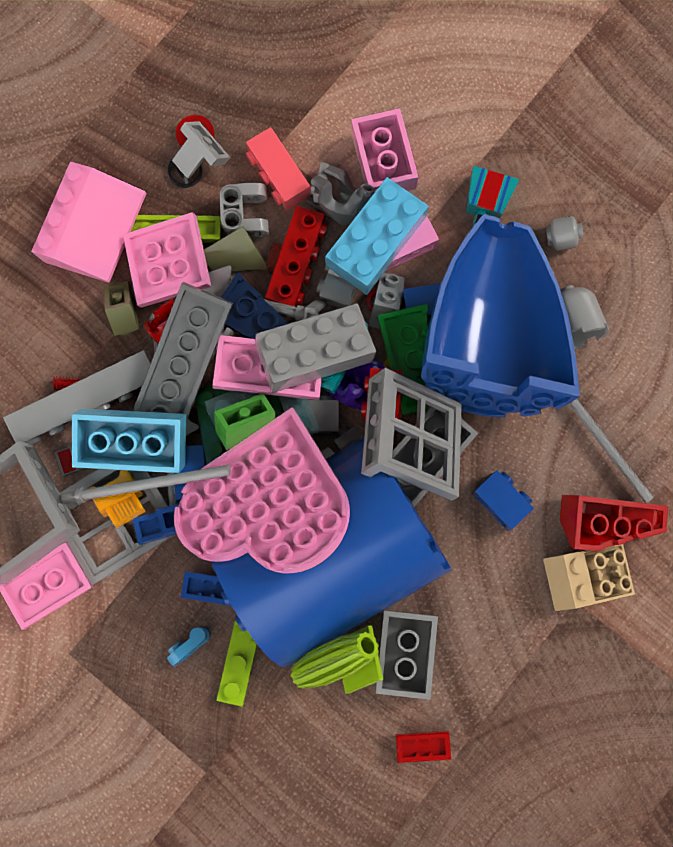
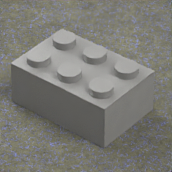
[375,610,438,700]

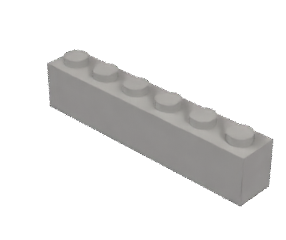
[3,350,152,445]

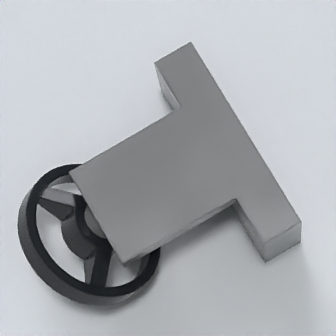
[168,121,231,188]

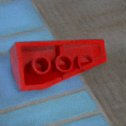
[560,495,668,551]

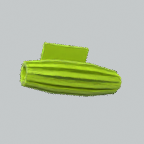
[291,626,383,694]

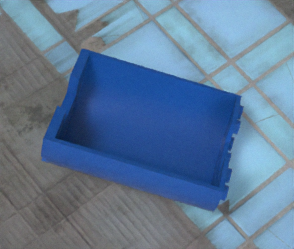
[211,436,453,668]

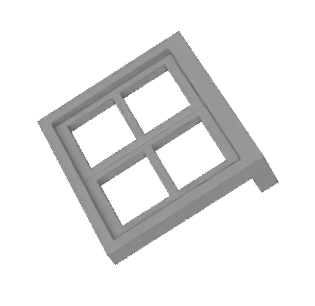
[361,368,462,501]
[41,469,177,586]

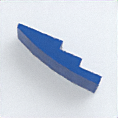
[133,503,180,545]
[180,571,226,605]

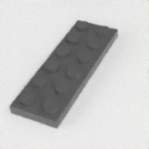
[133,282,233,421]

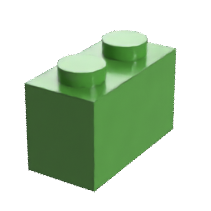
[214,393,275,450]

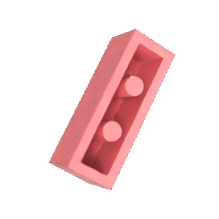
[245,127,311,211]

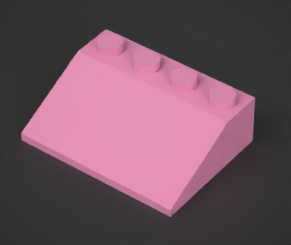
[31,162,147,283]

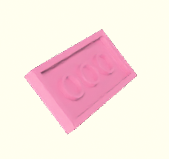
[213,335,321,400]

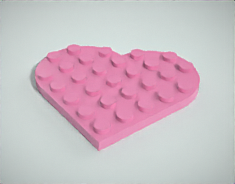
[174,407,350,573]

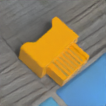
[89,470,146,528]

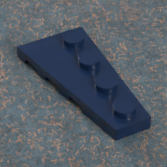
[221,272,289,339]

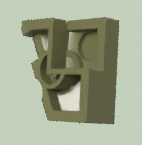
[204,226,269,272]

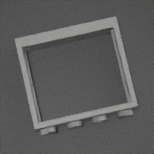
[0,441,80,584]

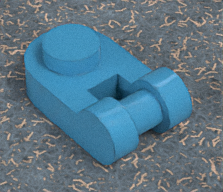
[167,627,211,667]

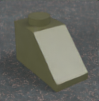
[104,281,139,336]

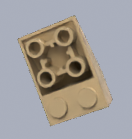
[543,544,635,611]

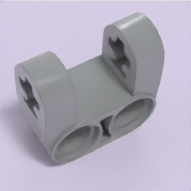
[220,183,269,238]

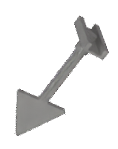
[202,266,326,321]

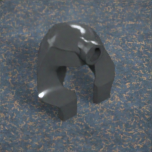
[306,165,375,226]

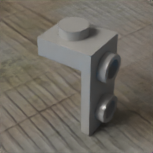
[368,272,405,329]

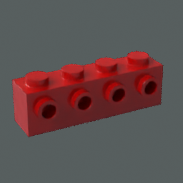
[265,206,328,307]

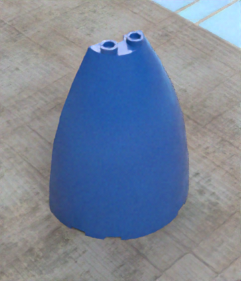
[421,214,579,417]

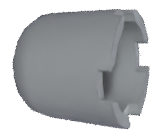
[560,285,610,349]

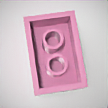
[351,109,418,198]

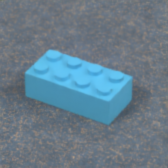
[325,177,429,295]
[72,409,186,473]

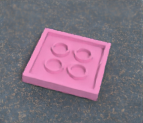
[123,212,211,308]

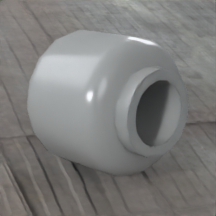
[546,216,584,251]

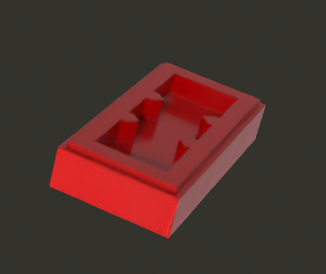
[395,730,452,763]

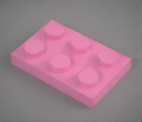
[0,542,94,630]

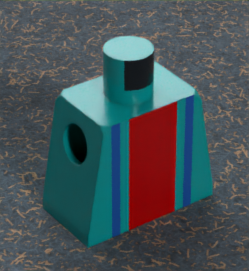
[466,166,519,226]

